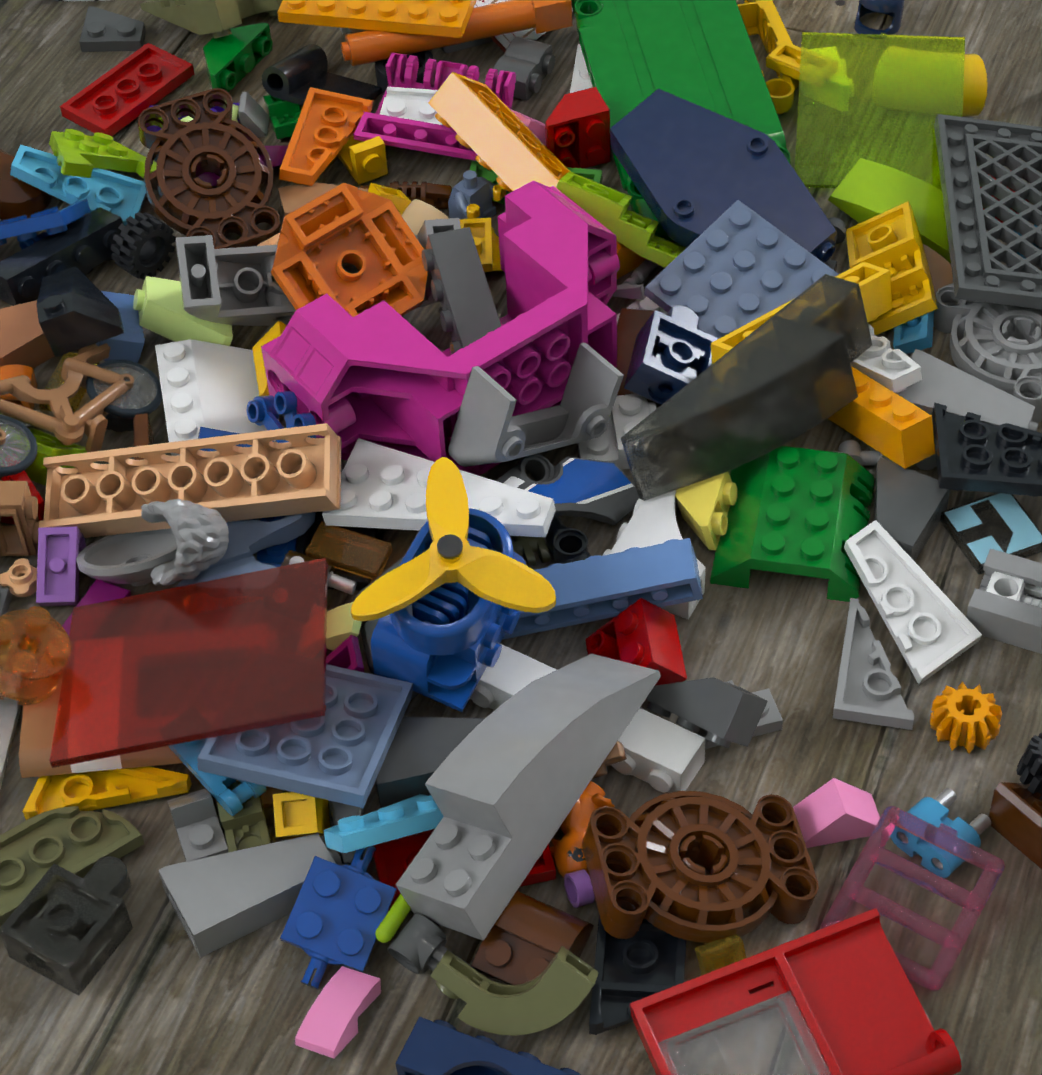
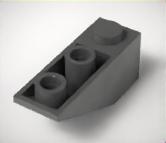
[646,677,768,748]

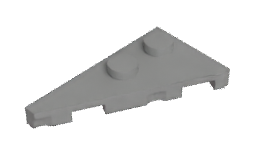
[833,598,914,730]

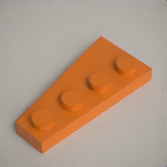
[279,87,373,186]

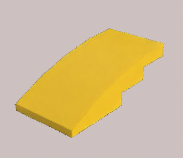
[846,201,938,335]

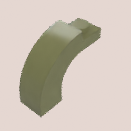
[430,946,599,1036]

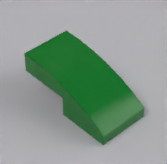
[263,95,301,139]

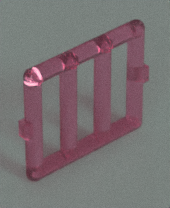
[821,806,1005,991]

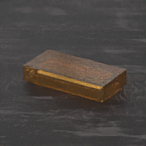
[305,521,393,580]

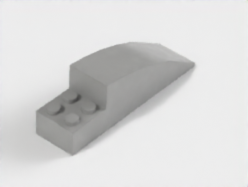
[396,654,661,940]

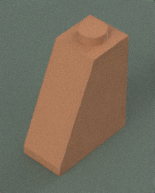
[0,300,55,368]

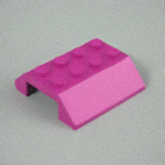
[353,52,516,161]

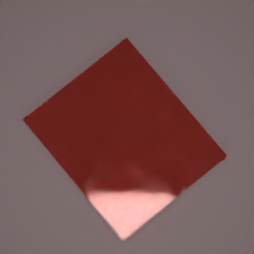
[49,558,329,768]

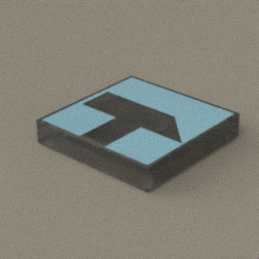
[940,493,1042,574]

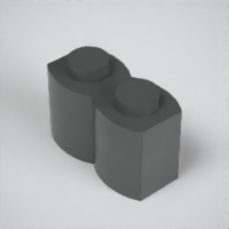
[493,36,555,101]

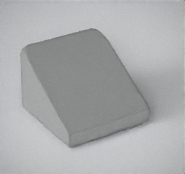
[238,92,269,137]

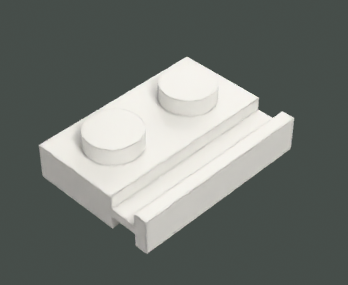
[380,87,443,125]

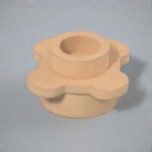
[0,558,37,597]

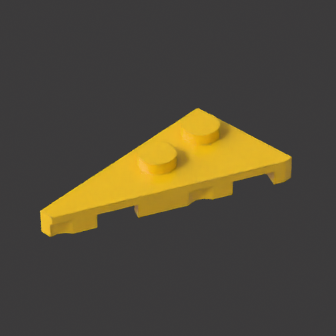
[22,766,192,820]

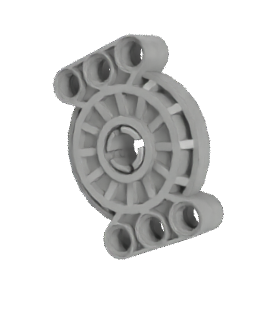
[933,264,1042,423]

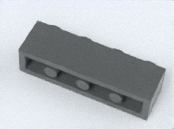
[422,227,501,355]

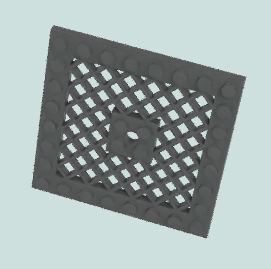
[934,114,1042,310]

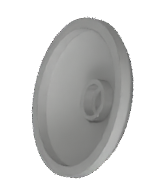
[76,528,177,586]

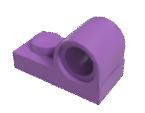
[36,526,86,606]

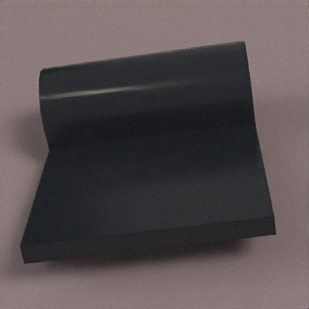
[262,44,382,106]

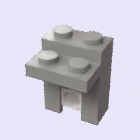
[966,548,1042,654]

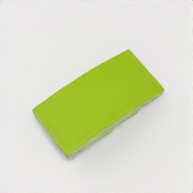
[828,158,951,263]
[556,171,686,268]

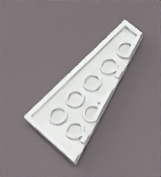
[322,438,556,538]

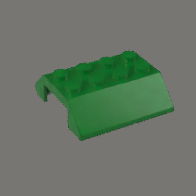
[710,444,875,602]

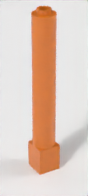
[341,0,573,66]

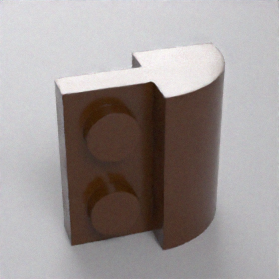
[471,891,594,985]

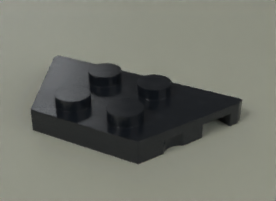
[589,908,687,1035]

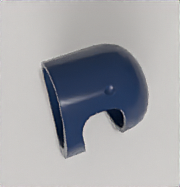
[854,0,904,40]

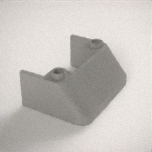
[448,342,624,467]

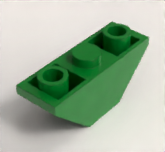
[203,22,273,92]

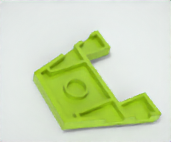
[49,129,157,178]

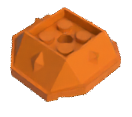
[271,183,428,317]

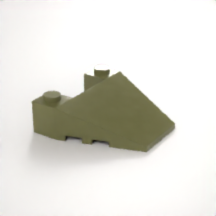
[140,0,283,38]

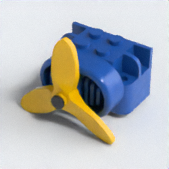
[351,457,556,712]

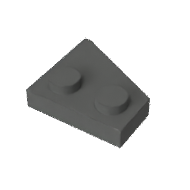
[79,6,146,52]

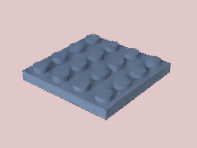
[644,200,839,338]
[197,649,413,808]

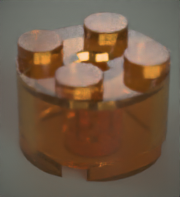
[0,606,72,705]

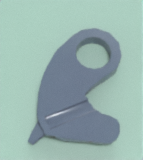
[167,512,316,606]

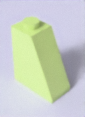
[133,276,233,346]

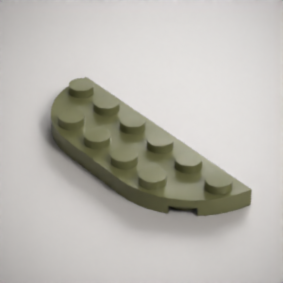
[0,806,144,928]

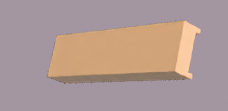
[39,423,341,538]

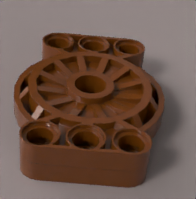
[138,88,280,249]
[582,791,819,943]

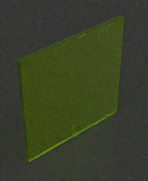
[795,32,965,190]

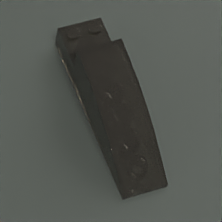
[621,274,872,501]

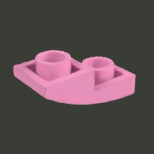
[295,966,381,1059]

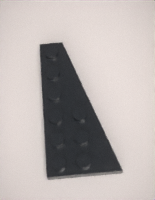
[932,402,1042,497]

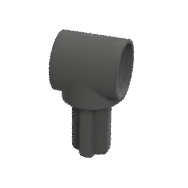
[387,913,473,974]

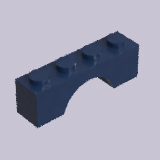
[395,1017,581,1075]

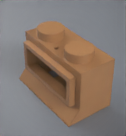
[0,481,39,557]

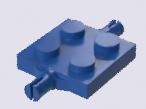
[280,846,397,989]

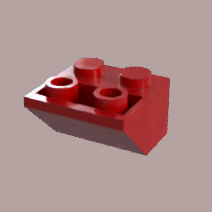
[545,87,610,169]
[585,598,687,700]

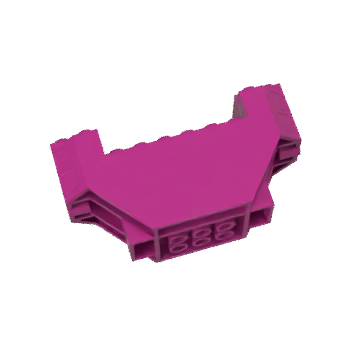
[261,181,620,476]

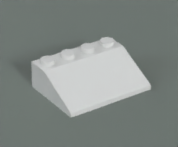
[155,339,279,456]

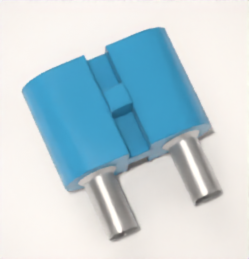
[889,788,991,878]

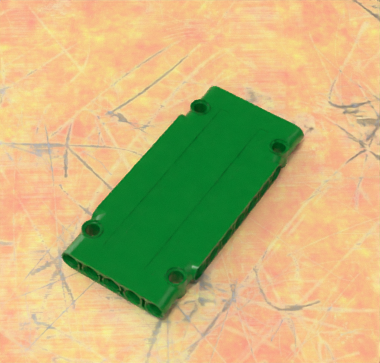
[571,0,791,241]

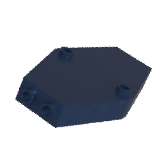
[610,88,836,263]

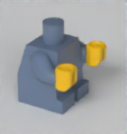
[448,170,506,219]

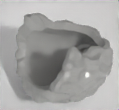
[141,499,229,586]

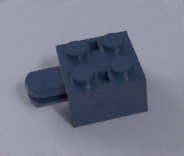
[624,305,719,417]

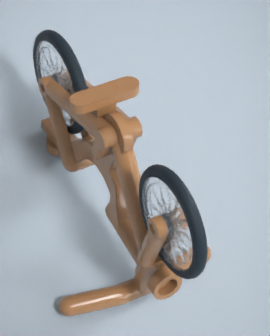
[0,343,162,477]

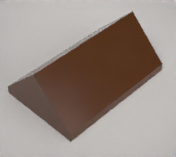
[989,782,1042,869]

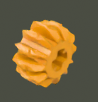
[930,681,1002,754]

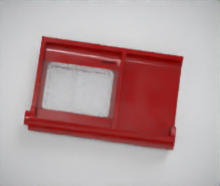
[630,908,962,1075]

